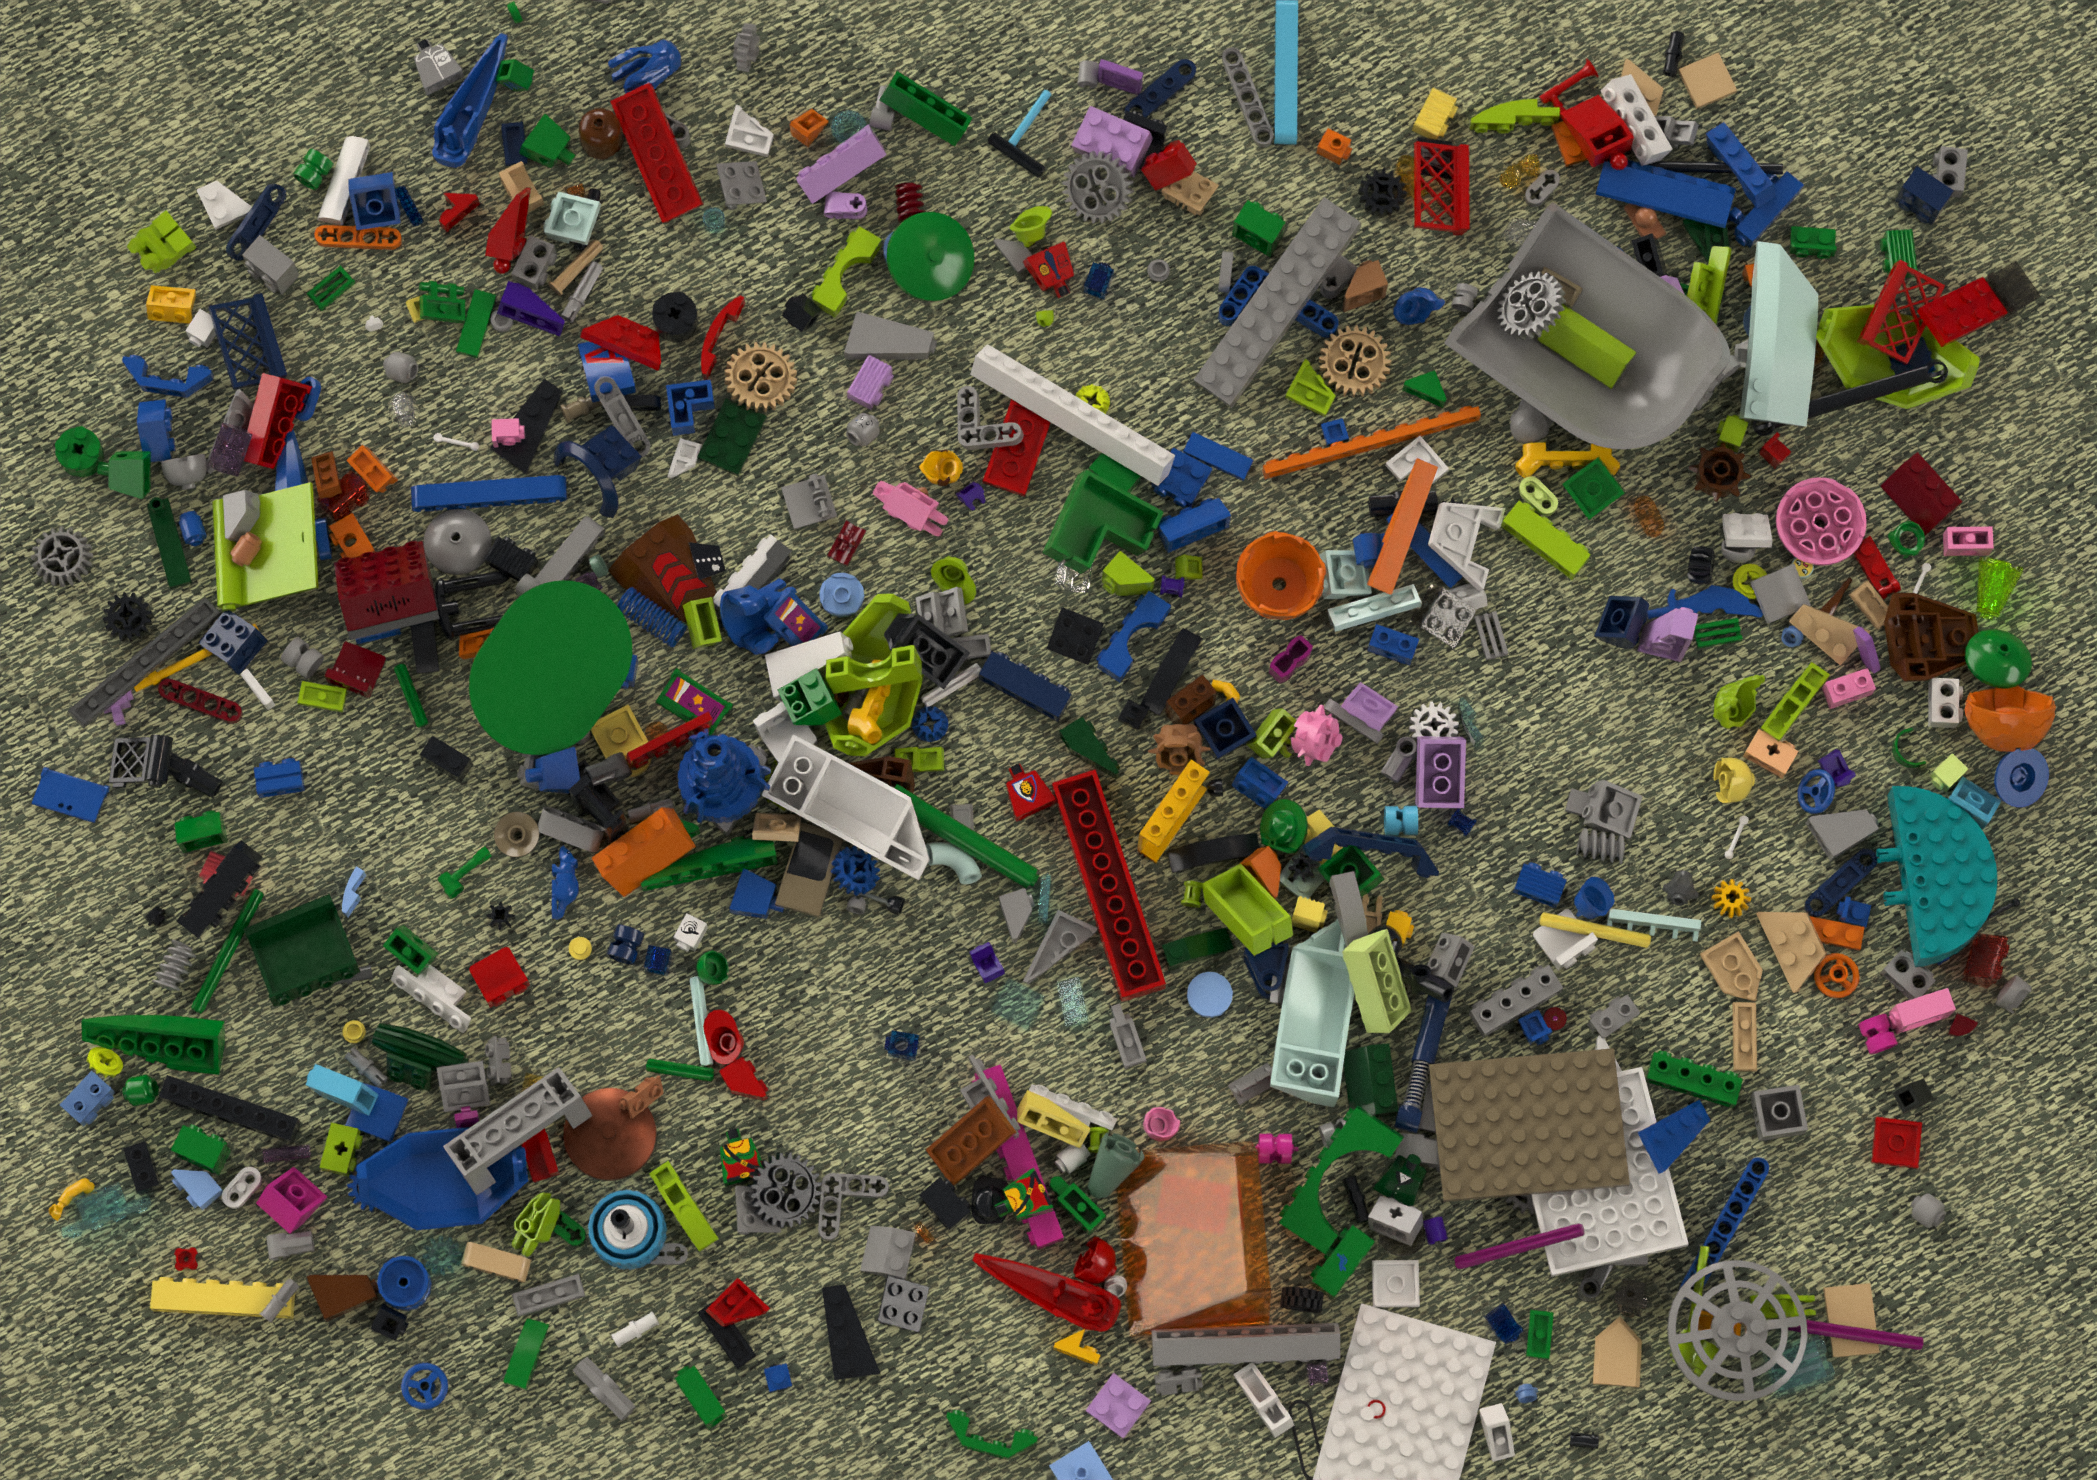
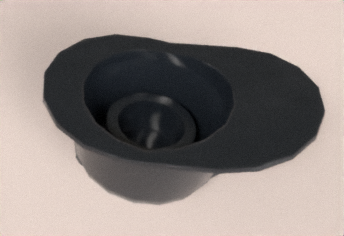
[971,1175,1009,1224]

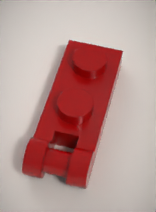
[1853,536,1901,599]

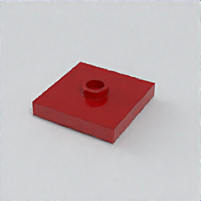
[1871,1117,1922,1169]

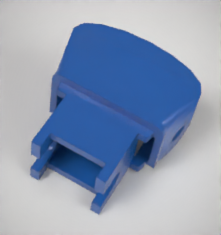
[720,578,797,655]

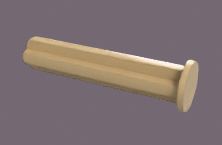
[548,239,603,296]

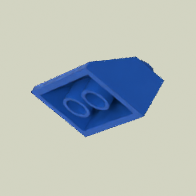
[1156,498,1231,553]

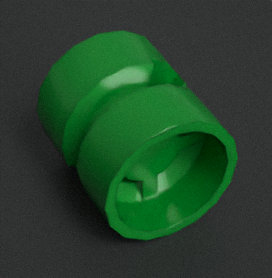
[292,148,334,191]

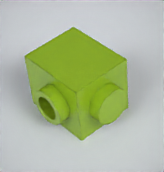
[1716,415,1749,452]

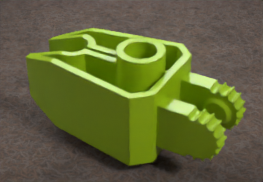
[511,1192,560,1257]

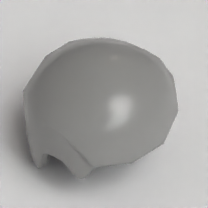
[1721,540,1756,563]

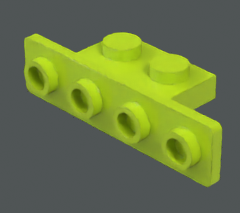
[1687,246,1732,325]

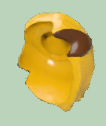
[919,449,964,486]

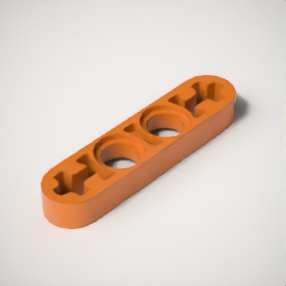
[314,225,402,250]

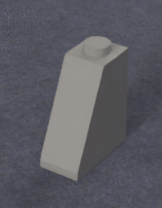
[1805,809,1879,861]

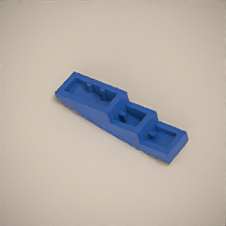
[1386,514,1463,588]

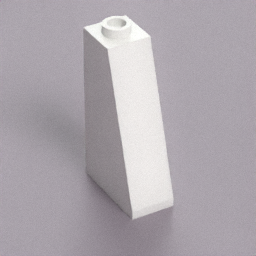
[765,632,853,702]

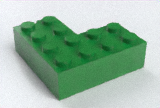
[1042,469,1164,574]

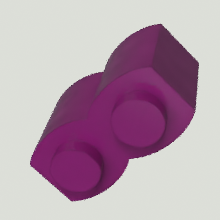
[1269,635,1313,684]

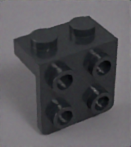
[1123,111,1168,170]

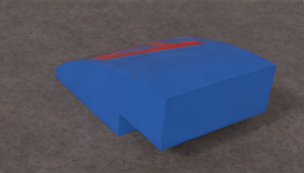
[578,342,636,403]

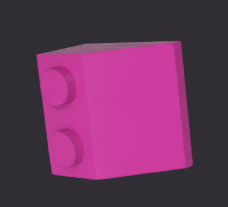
[256,1167,327,1234]

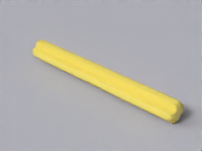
[1539,912,1651,948]

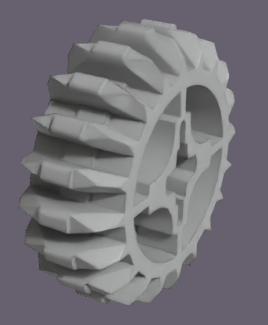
[31,526,93,587]

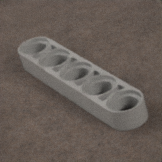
[1222,47,1274,148]

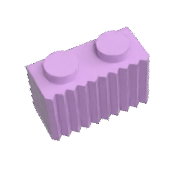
[847,355,894,410]

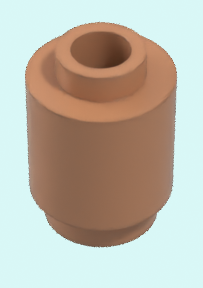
[230,532,262,567]

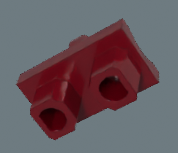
[827,520,866,567]

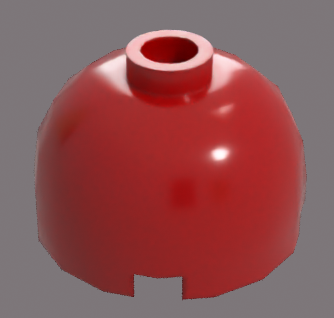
[1073,1236,1117,1284]

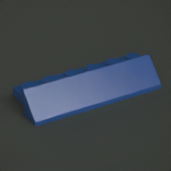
[1595,160,1736,228]

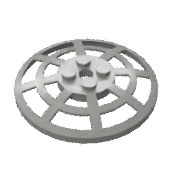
[1667,1260,1807,1401]

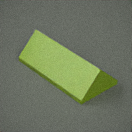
[1537,304,1637,389]

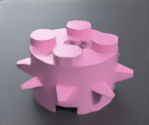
[1291,705,1343,766]

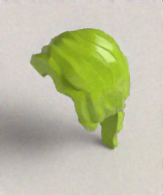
[1713,675,1765,729]

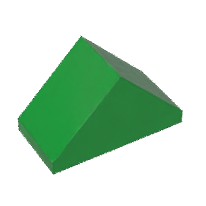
[1402,370,1447,408]

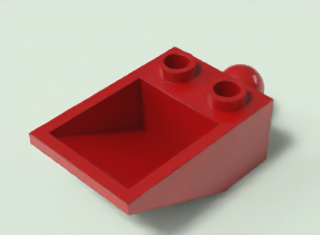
[1560,95,1634,170]
[485,187,531,274]

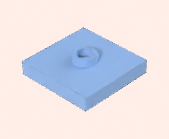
[1049,1441,1113,1480]

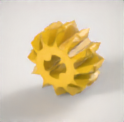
[1711,879,1751,918]

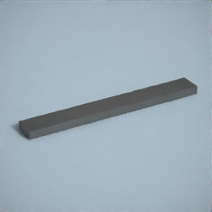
[68,597,221,729]

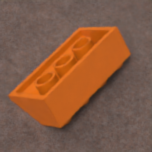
[592,807,696,897]

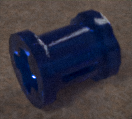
[1447,808,1477,837]

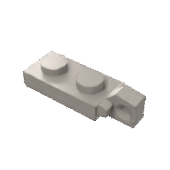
[1109,1003,1147,1069]

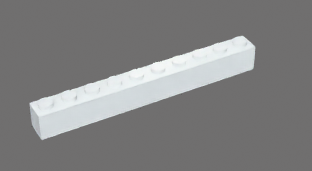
[970,344,1175,486]

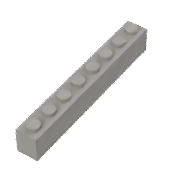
[1152,1323,1340,1367]

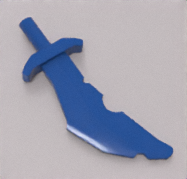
[1647,585,1763,619]

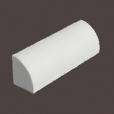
[317,136,370,226]

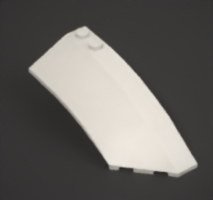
[762,734,930,880]

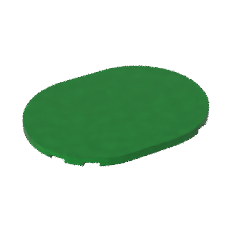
[468,580,632,755]

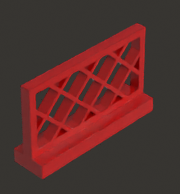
[1414,141,1470,235]
[1857,260,1945,365]

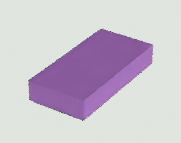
[1853,626,1881,673]

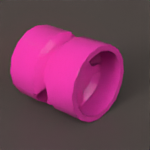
[1858,1014,1898,1055]

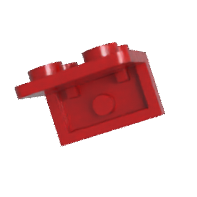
[469,947,530,1007]

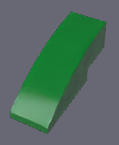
[503,1318,549,1391]

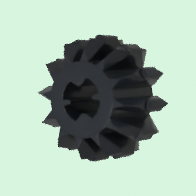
[1687,546,1715,585]

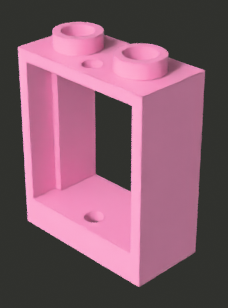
[1888,988,1956,1034]

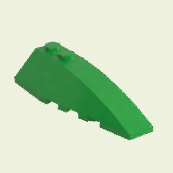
[81,1015,225,1075]

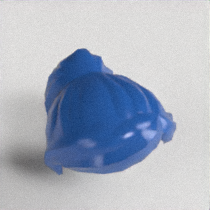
[1393,287,1445,325]

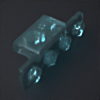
[61,1182,152,1238]

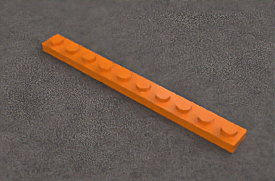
[1262,406,1481,479]

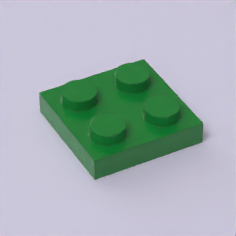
[1562,457,1626,520]

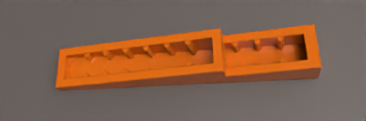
[1367,458,1438,595]

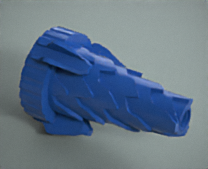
[677,728,771,824]

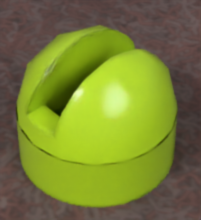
[1036,310,1054,327]

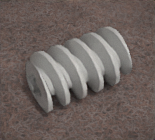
[1576,828,1625,864]
[152,940,197,991]

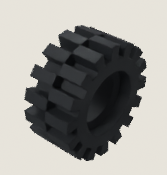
[1280,1287,1324,1313]

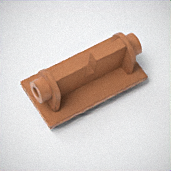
[619,1075,664,1119]

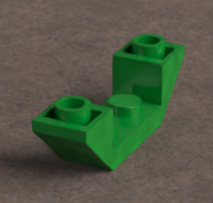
[946,1410,1038,1460]

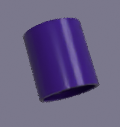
[1423,1217,1448,1245]

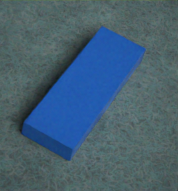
[1183,432,1254,481]

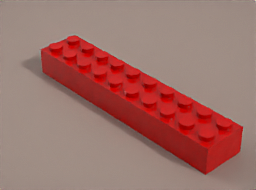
[1052,769,1166,1003]

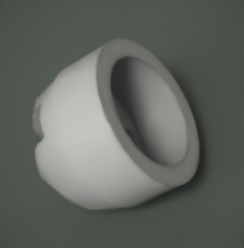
[846,896,866,914]

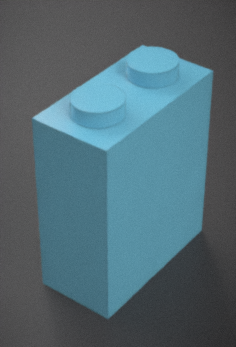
[306,1064,379,1116]

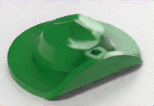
[1260,799,1308,854]

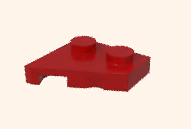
[706,1278,770,1327]

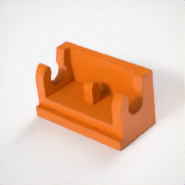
[346,445,398,493]

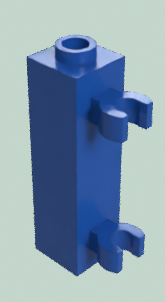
[1728,171,1804,248]

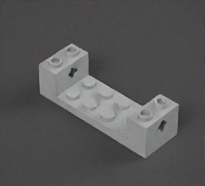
[443,1067,592,1195]

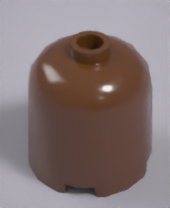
[579,108,624,159]

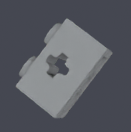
[1368,1195,1423,1246]

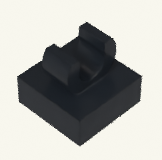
[1118,699,1149,730]

